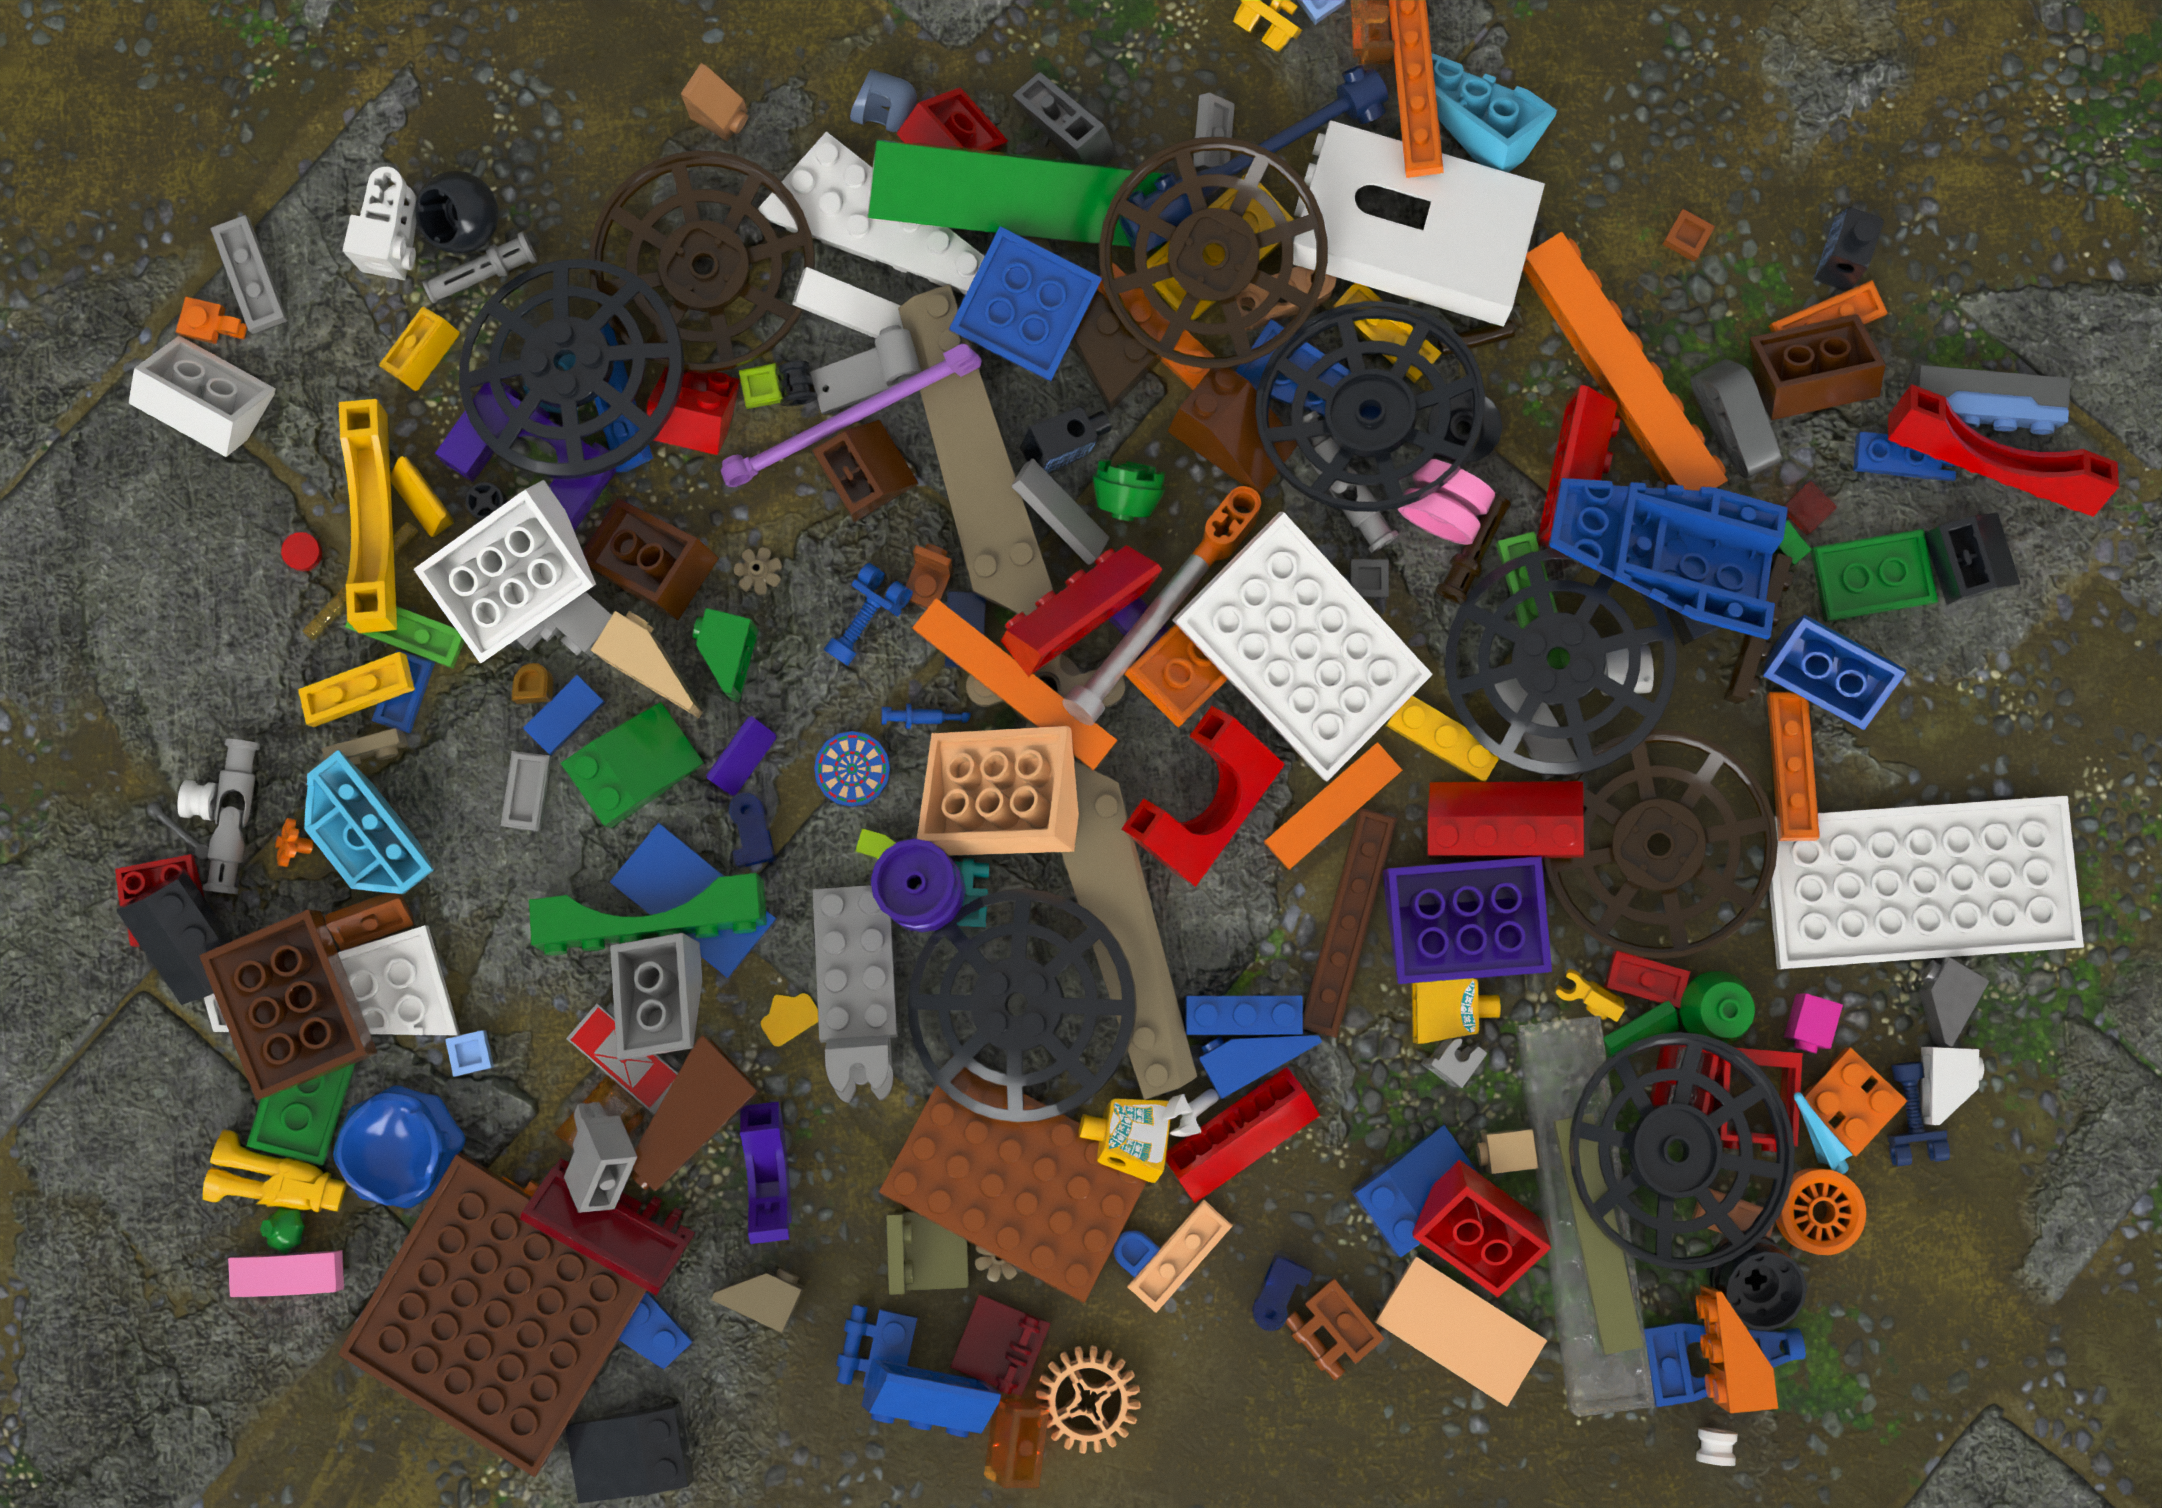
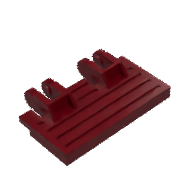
[520,1158,695,1296]

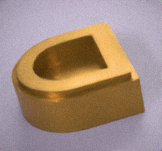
[512,663,553,704]

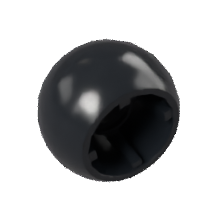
[415,171,499,254]

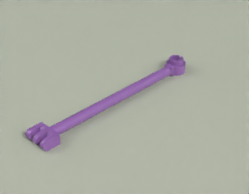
[721,344,982,487]

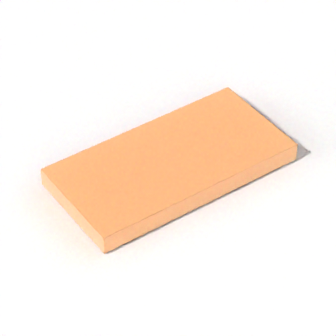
[1374,1255,1547,1407]

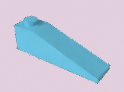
[1432,53,1557,173]

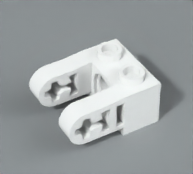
[343,167,417,280]

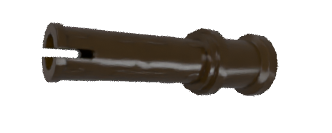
[1435,494,1511,605]

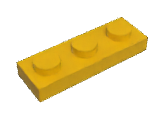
[1332,283,1441,383]
[298,652,415,727]
[1386,695,1499,782]

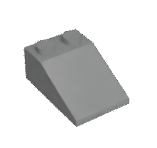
[610,933,702,1060]

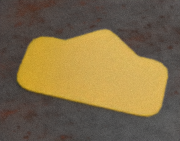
[761,993,818,1047]

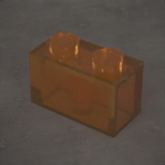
[984,1398,1049,1488]

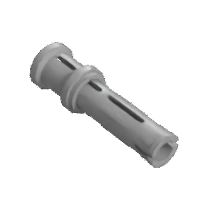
[423,231,538,303]

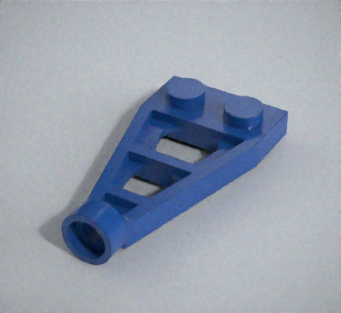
[1641,1322,1806,1407]

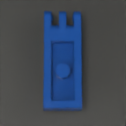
[1853,431,1956,481]

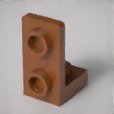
[906,543,954,609]

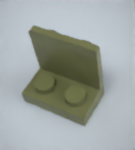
[887,1211,969,1295]

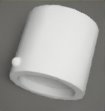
[1601,644,1654,696]

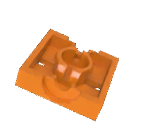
[1802,1047,1907,1157]

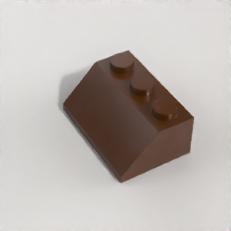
[1749,314,1886,420]

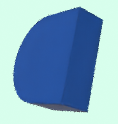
[1114,1230,1160,1278]

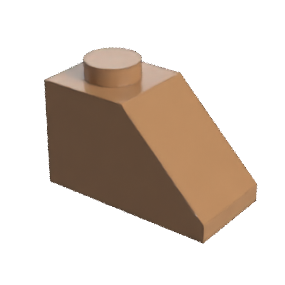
[681,63,748,142]

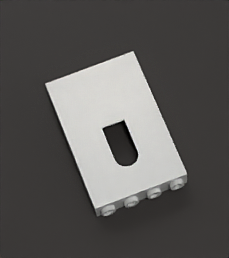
[1292,120,1545,327]

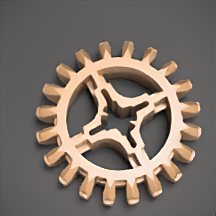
[1036,1345,1141,1453]

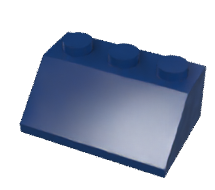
[1763,615,1906,730]
[862,1359,1001,1437]

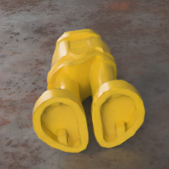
[203,1129,347,1213]

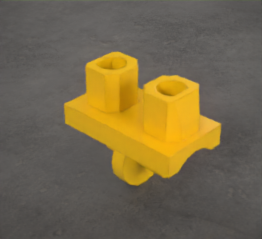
[1233,0,1303,53]

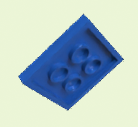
[949,226,1102,382]

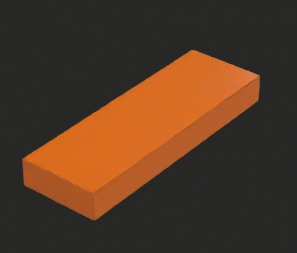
[1769,280,1888,332]

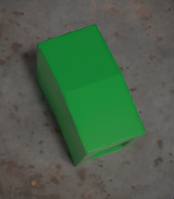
[1774,520,1812,567]

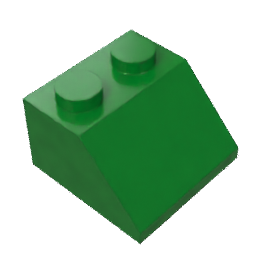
[693,608,759,702]

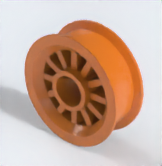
[1775,1168,1866,1255]

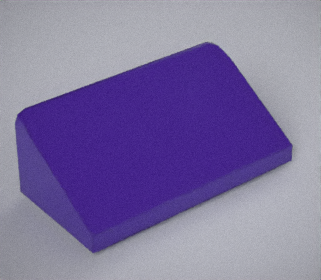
[706,716,777,796]

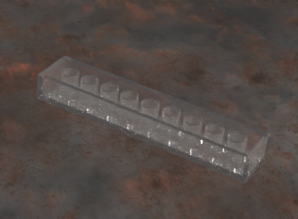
[1516,1016,1655,1417]

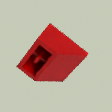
[647,367,741,455]

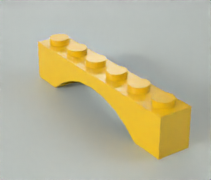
[339,399,397,633]

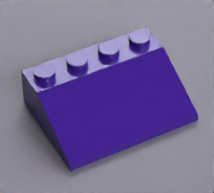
[1383,856,1552,984]

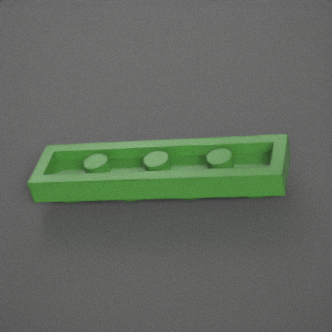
[1496,531,1570,669]

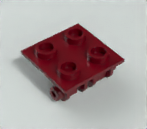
[950,1294,1051,1397]

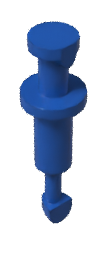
[881,703,971,729]

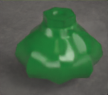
[260,1207,306,1255]

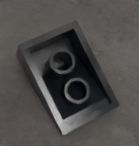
[565,1402,694,1503]

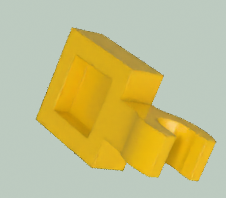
[1555,969,1625,1022]

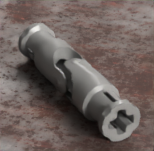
[1303,411,1399,554]
[202,739,260,894]

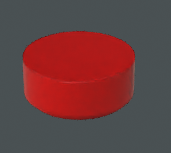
[281,532,322,572]

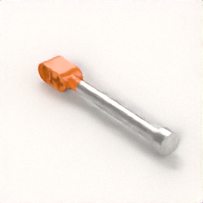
[1062,486,1261,726]

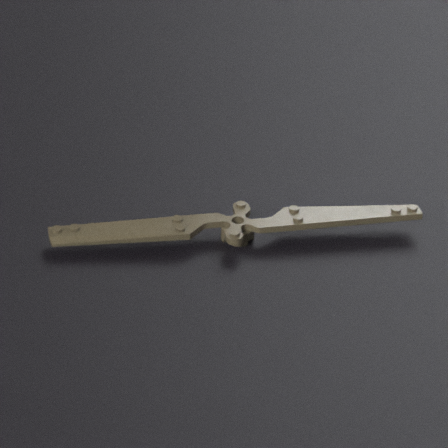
[898,284,1197,1100]

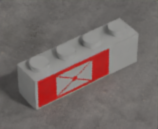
[566,1003,683,1115]

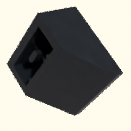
[1925,513,2020,605]

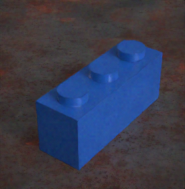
[1184,996,1303,1035]

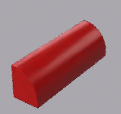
[1165,1067,1320,1203]

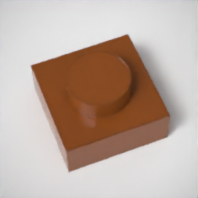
[1662,209,1715,262]

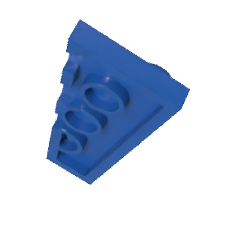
[1235,319,1381,420]

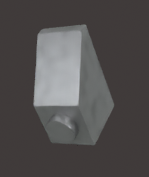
[1919,957,1990,1047]

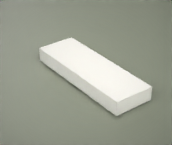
[792,267,903,338]

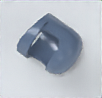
[850,69,917,132]

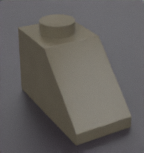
[711,1268,805,1333]

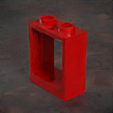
[1713,1048,1803,1152]

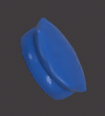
[333,1085,466,1208]

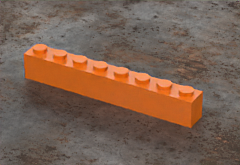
[1522,232,1728,491]

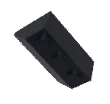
[116,869,233,1005]

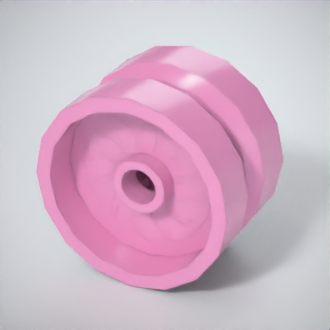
[1398,459,1495,545]

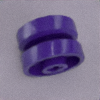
[871,838,966,933]

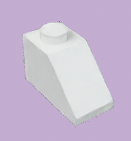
[1920,1047,1984,1125]

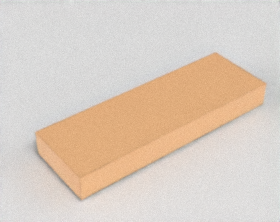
[1127,1199,1233,1313]

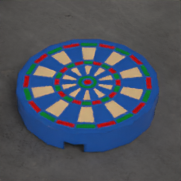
[814,731,891,808]

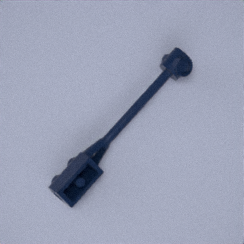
[1118,65,1388,252]

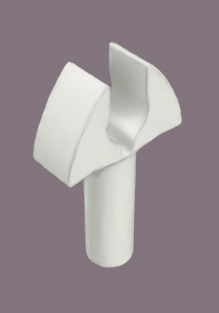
[1163,1089,1219,1137]

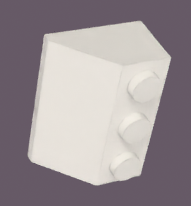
[129,336,276,457]

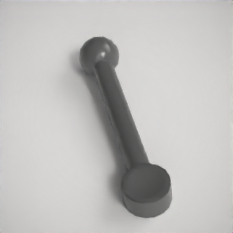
[147,802,209,859]

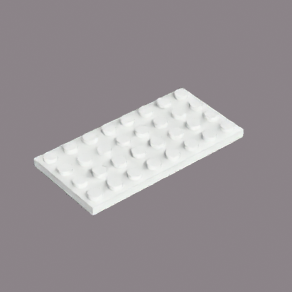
[1764,796,2084,969]

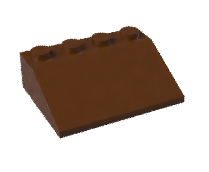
[199,909,378,1101]

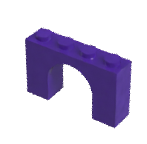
[435,382,616,532]

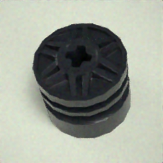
[1706,1230,1807,1331]

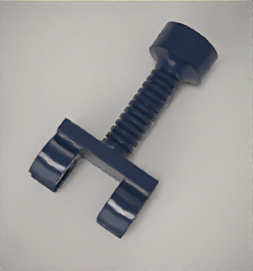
[1887,1062,1950,1167]

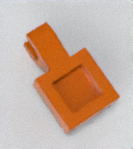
[175,297,247,344]

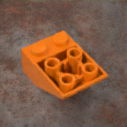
[1696,1284,1778,1413]

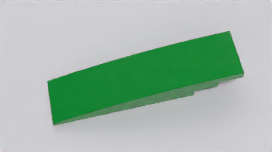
[867,139,1166,249]

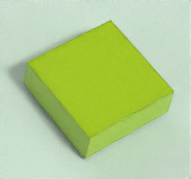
[739,363,783,409]

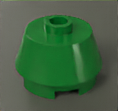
[1092,459,1167,521]
[1679,971,1755,1045]

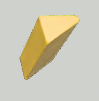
[379,306,460,391]
[390,456,454,537]

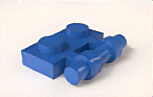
[836,1304,918,1388]

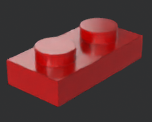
[1604,951,1690,1008]

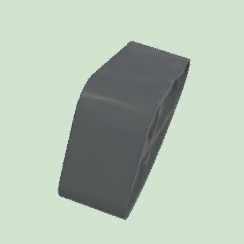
[1690,359,1781,479]

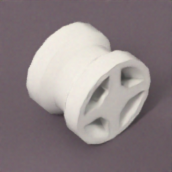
[177,780,218,821]
[1696,1427,1738,1466]

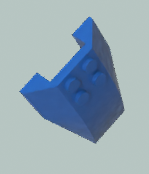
[1549,478,1788,640]

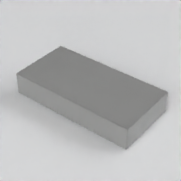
[501,751,552,832]

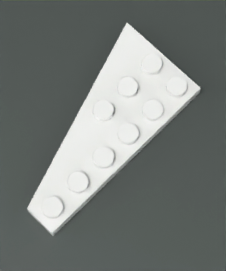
[758,131,985,295]
[204,925,460,1036]

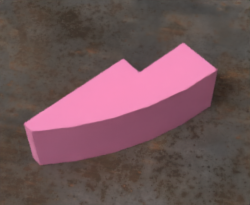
[228,1250,344,1297]

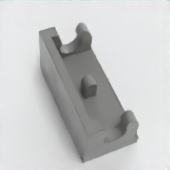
[1420,1038,1487,1088]

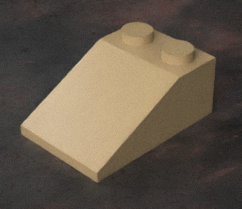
[591,611,703,718]

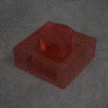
[1784,481,1837,535]

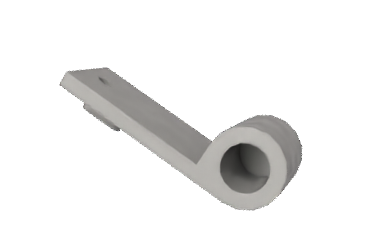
[810,325,922,415]

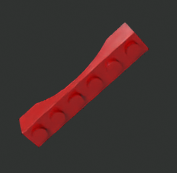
[1888,384,2119,517]

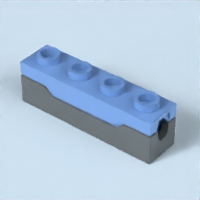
[1908,365,2070,435]

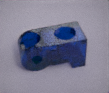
[729,793,777,869]
[1252,1253,1313,1331]

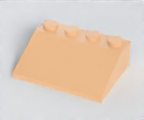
[917,726,1079,856]

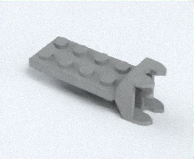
[813,885,898,1103]

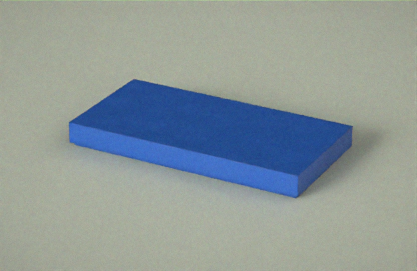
[610,823,777,978]

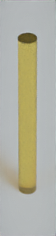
[302,521,418,641]

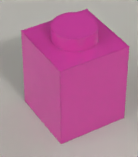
[1784,993,1843,1054]

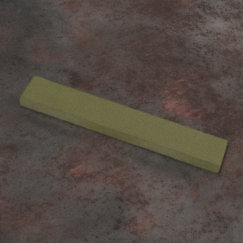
[1553,1113,1643,1355]

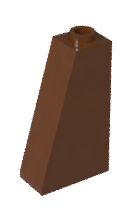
[630,1035,761,1191]

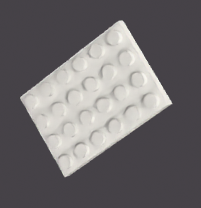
[1172,512,1433,781]

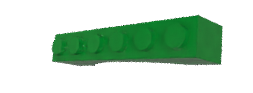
[529,873,767,956]

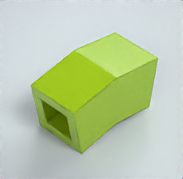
[855,828,896,859]

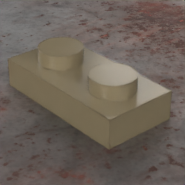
[321,728,408,767]

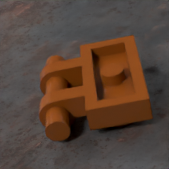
[1285,1278,1385,1381]

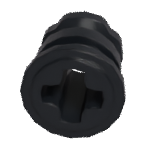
[776,361,818,407]

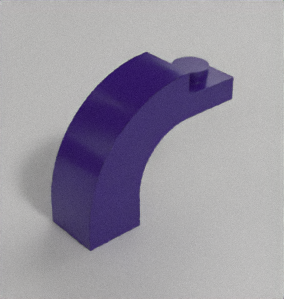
[740,1102,792,1244]

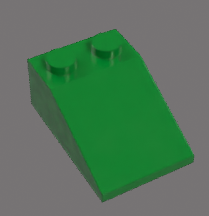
[561,702,705,829]

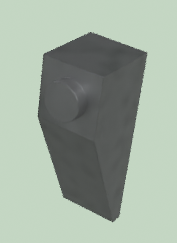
[1012,72,1118,165]

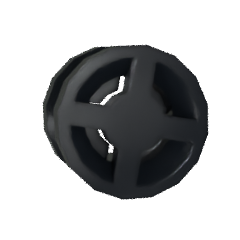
[465,482,508,521]

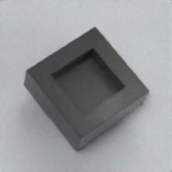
[1349,559,1389,599]

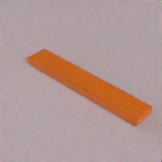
[1389,0,1444,178]
[912,598,1117,771]

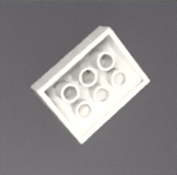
[413,480,596,664]

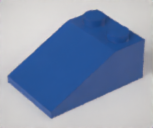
[1350,1124,1478,1258]

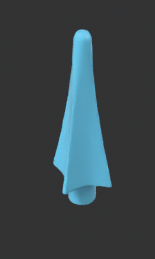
[1794,1092,1853,1174]

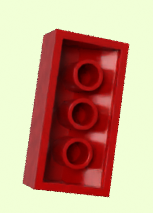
[1537,385,1620,549]
[1001,545,1162,677]
[1428,781,1584,858]

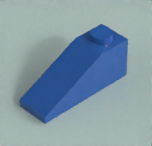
[1197,1035,1322,1099]

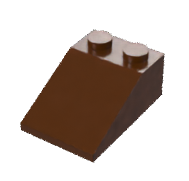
[1167,367,1298,495]
[583,498,719,620]

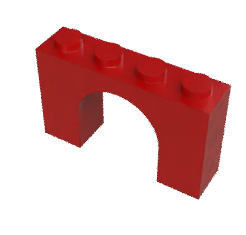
[1121,706,1285,887]

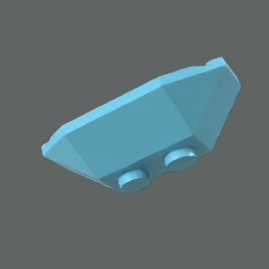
[304,750,434,894]

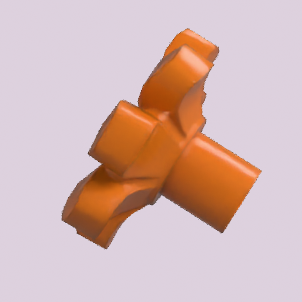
[275,818,313,867]

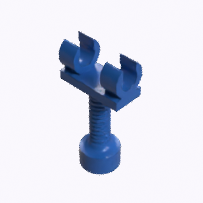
[823,562,913,666]

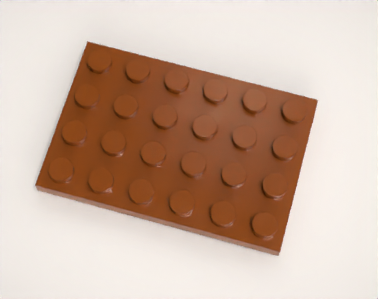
[879,1055,1147,1304]

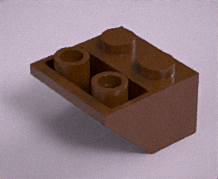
[812,420,919,523]

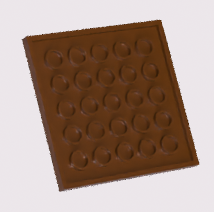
[338,1152,647,1478]

